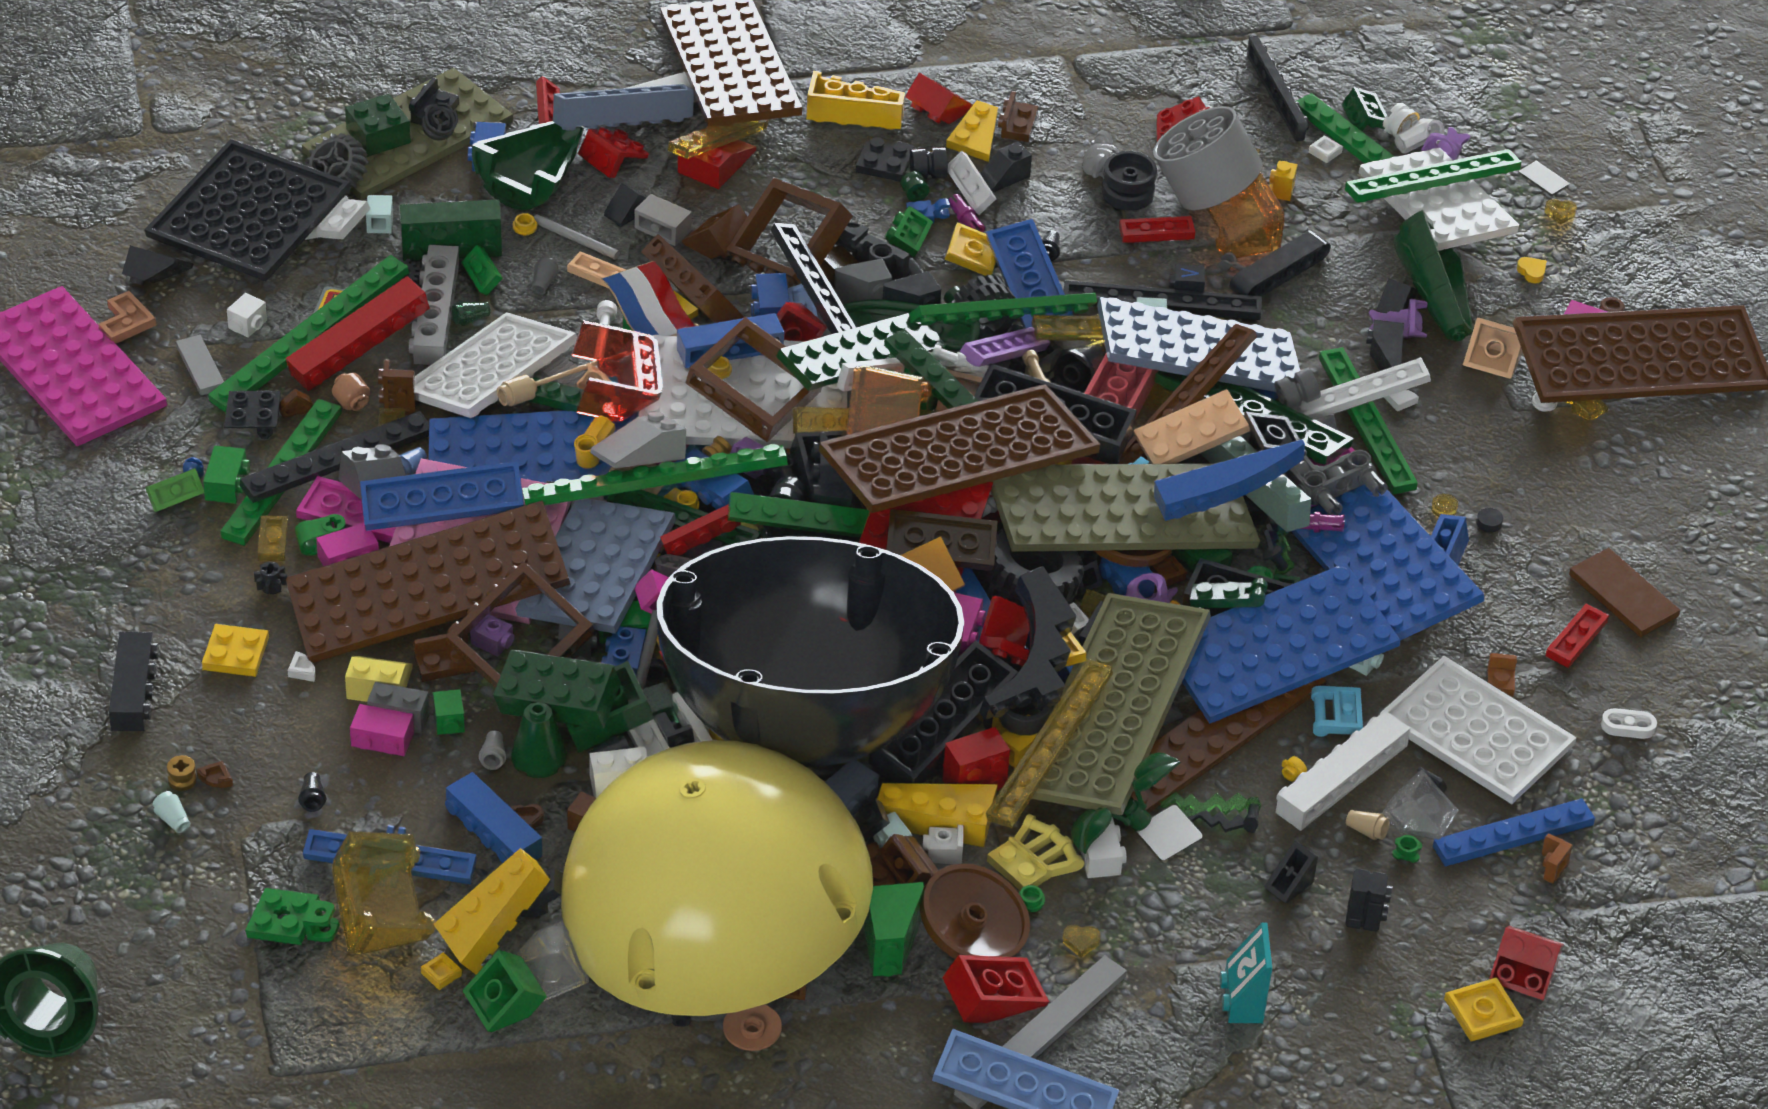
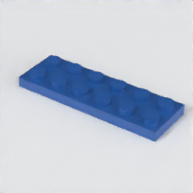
[986,219,1078,337]
[360,461,524,531]

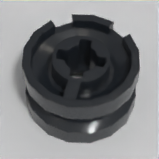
[422,102,458,141]

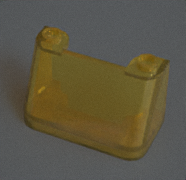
[332,831,435,954]

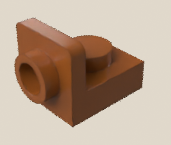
[1486,653,1517,697]
[1542,834,1573,884]

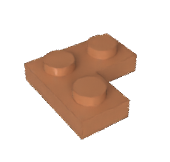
[98,291,156,344]

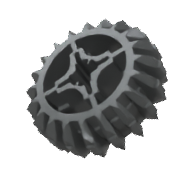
[305,133,369,194]

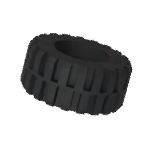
[977,528,1084,607]

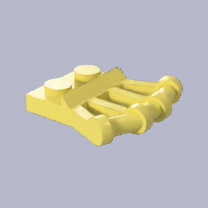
[987,814,1085,890]

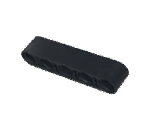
[1229,231,1331,297]

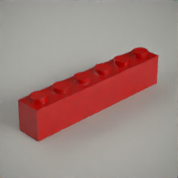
[285,276,430,391]

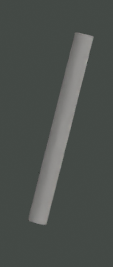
[534,214,620,260]

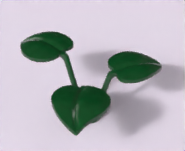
[1071,753,1181,854]

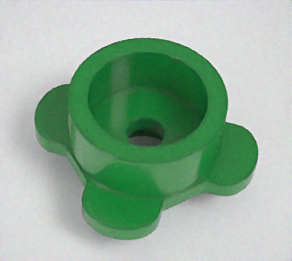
[1392,835,1422,863]

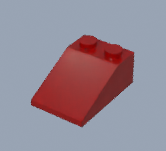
[678,130,756,189]
[942,955,1049,1023]

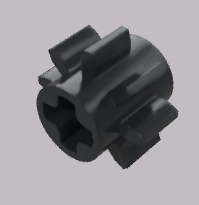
[254,562,287,595]

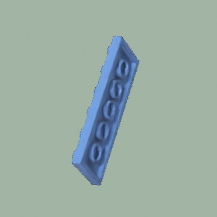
[932,1029,1119,1109]

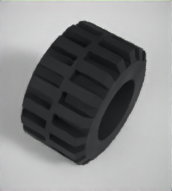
[951,275,1018,335]

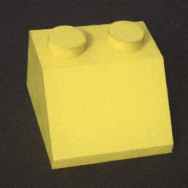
[345,656,413,702]

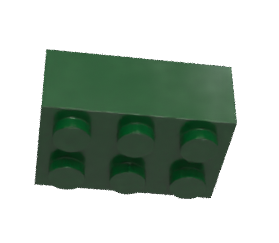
[565,661,654,753]

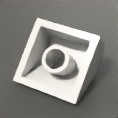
[590,747,647,798]

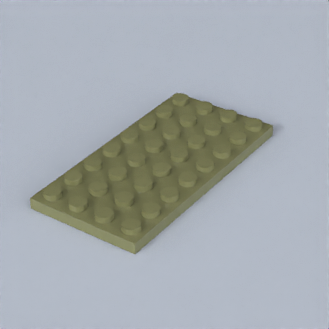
[302,67,513,200]

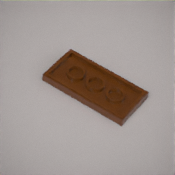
[1569,547,1680,637]

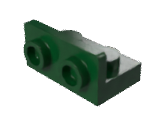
[1342,87,1387,132]

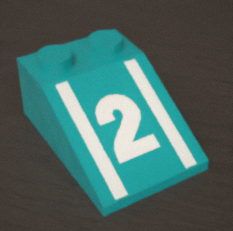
[1220,923,1272,1023]

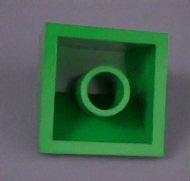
[462,950,547,1032]

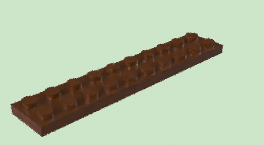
[1130,678,1327,813]

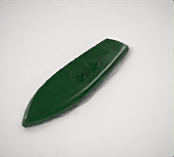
[843,299,980,351]

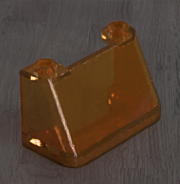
[1206,172,1284,258]
[847,365,931,435]

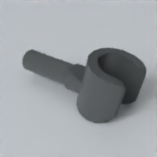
[1218,252,1247,271]

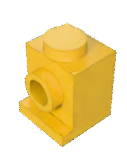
[1266,161,1298,201]

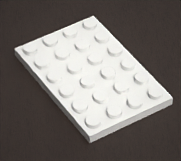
[1359,148,1519,251]
[415,312,578,418]
[1380,656,1576,804]

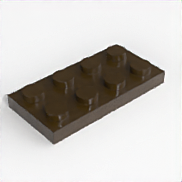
[886,509,997,571]

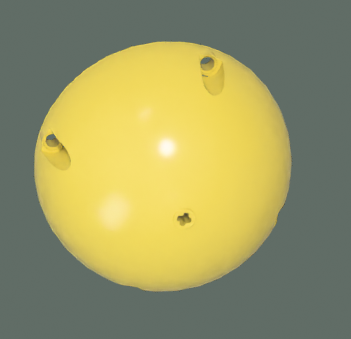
[561,740,873,1016]

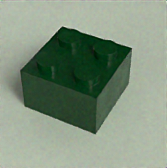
[345,93,411,157]

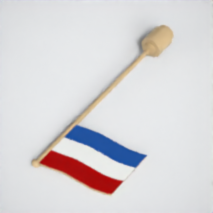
[497,261,699,406]

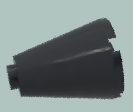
[1050,341,1106,393]

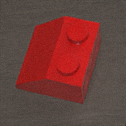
[905,72,973,124]

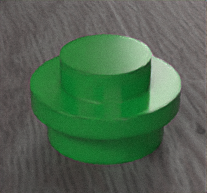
[1018,885,1045,912]

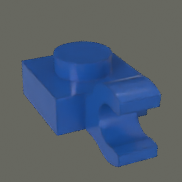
[906,198,950,223]

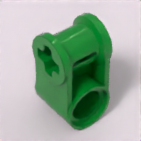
[295,514,346,556]

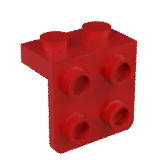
[1157,96,1210,142]
[577,127,649,178]
[979,596,1029,668]

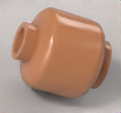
[332,373,370,411]

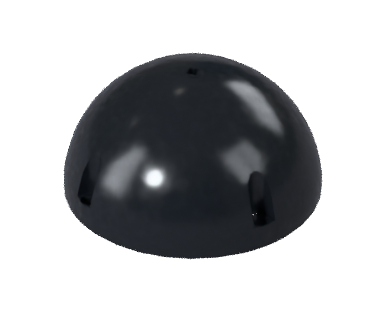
[657,537,964,767]

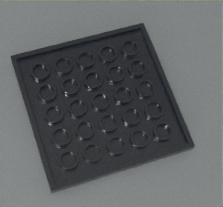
[144,139,351,281]

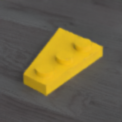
[946,100,998,162]

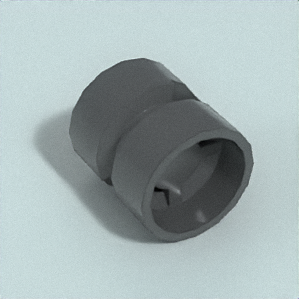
[1274,367,1321,409]

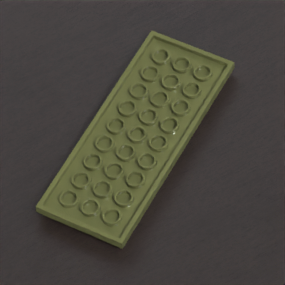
[991,464,1260,552]
[1016,593,1211,815]

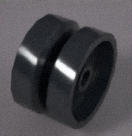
[1102,151,1157,211]

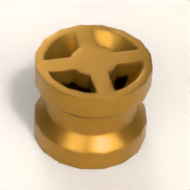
[702,436,732,457]
[167,755,197,791]

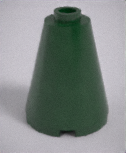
[511,702,567,778]

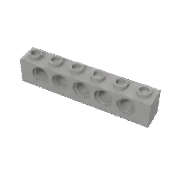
[409,245,459,365]

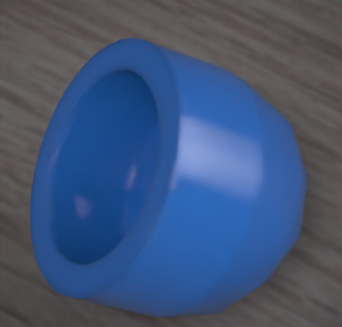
[183,457,204,479]

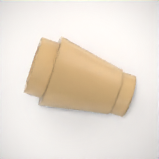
[1346,810,1390,840]

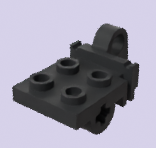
[835,222,910,281]

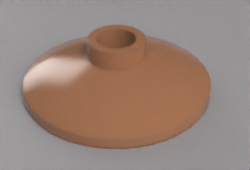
[723,1004,782,1051]

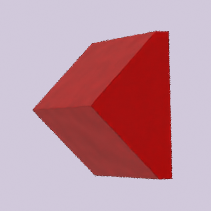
[777,302,827,342]

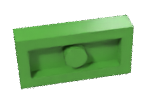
[145,468,204,512]

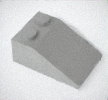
[591,412,686,468]

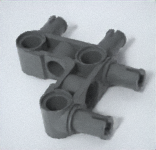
[1284,450,1387,515]

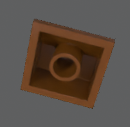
[681,204,748,259]

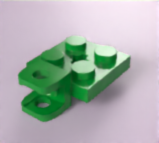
[245,888,340,945]

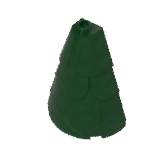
[472,121,584,210]
[1393,210,1473,341]

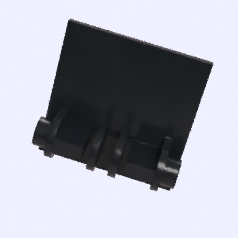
[224,391,281,440]

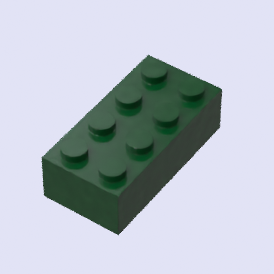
[400,199,502,261]
[493,650,621,729]

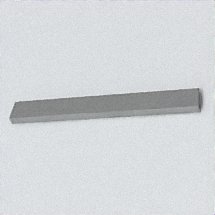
[954,955,1127,1109]

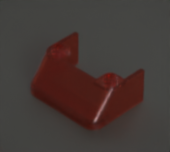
[572,320,663,422]

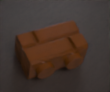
[879,834,939,887]

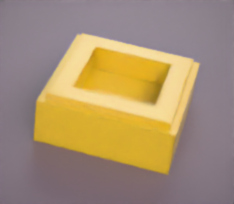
[421,952,462,990]

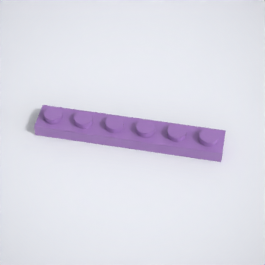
[960,327,1050,367]

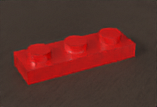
[536,76,560,124]
[1119,216,1196,243]
[660,504,741,555]
[1545,604,1609,668]

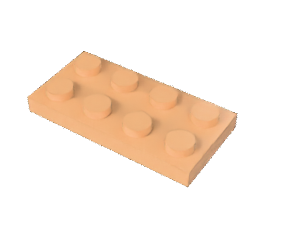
[1134,389,1250,464]

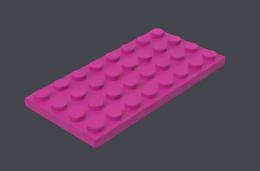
[0,286,167,447]

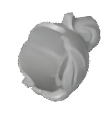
[1082,130,1119,179]

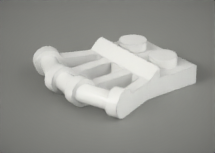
[305,196,371,240]
[929,345,989,378]

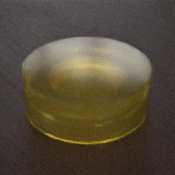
[1431,494,1458,517]

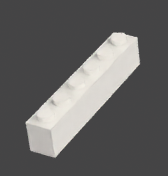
[1276,710,1411,831]

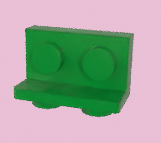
[884,206,933,257]

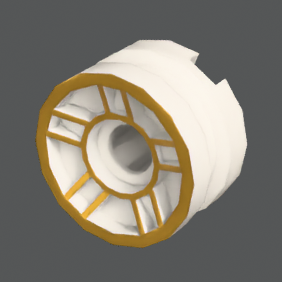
[1383,103,1420,137]

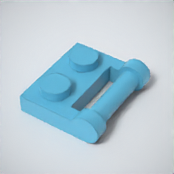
[1311,686,1363,737]

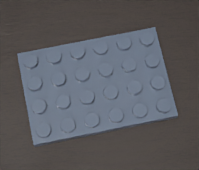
[515,498,676,634]

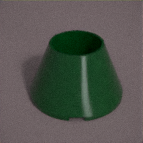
[0,943,99,1057]

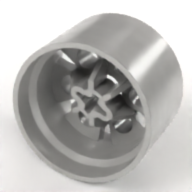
[1153,106,1263,210]

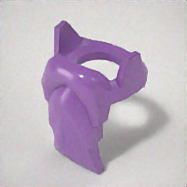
[1421,127,1470,160]
[1369,299,1427,339]
[1126,573,1178,603]

